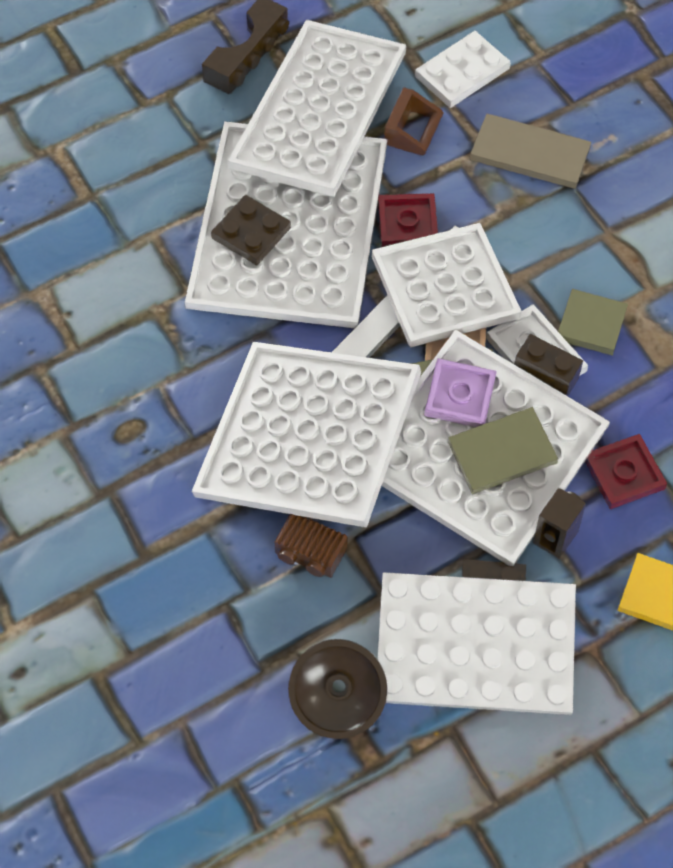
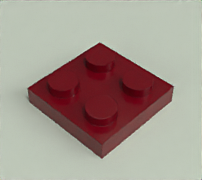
[378,193,438,248]
[585,434,667,509]

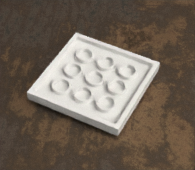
[372,223,522,348]

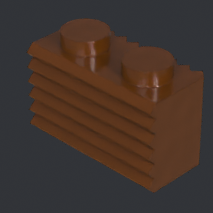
[274,514,348,578]

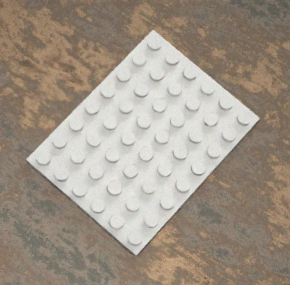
[185,122,387,328]

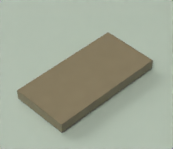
[470,113,592,189]

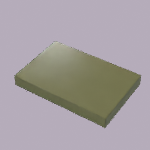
[447,407,558,495]

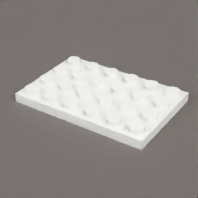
[378,573,576,715]

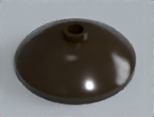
[288,639,388,739]

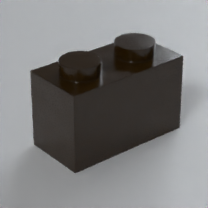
[514,334,584,396]
[533,487,586,559]

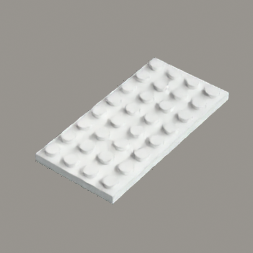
[228,20,406,197]

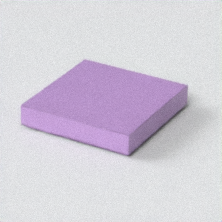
[424,358,497,427]

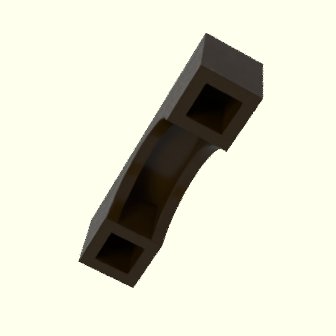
[202,0,289,95]

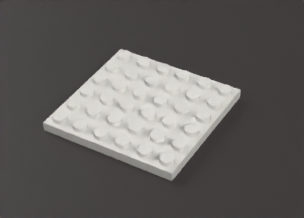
[382,330,610,566]
[192,342,421,528]

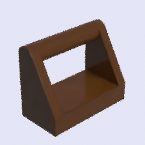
[384,87,444,156]

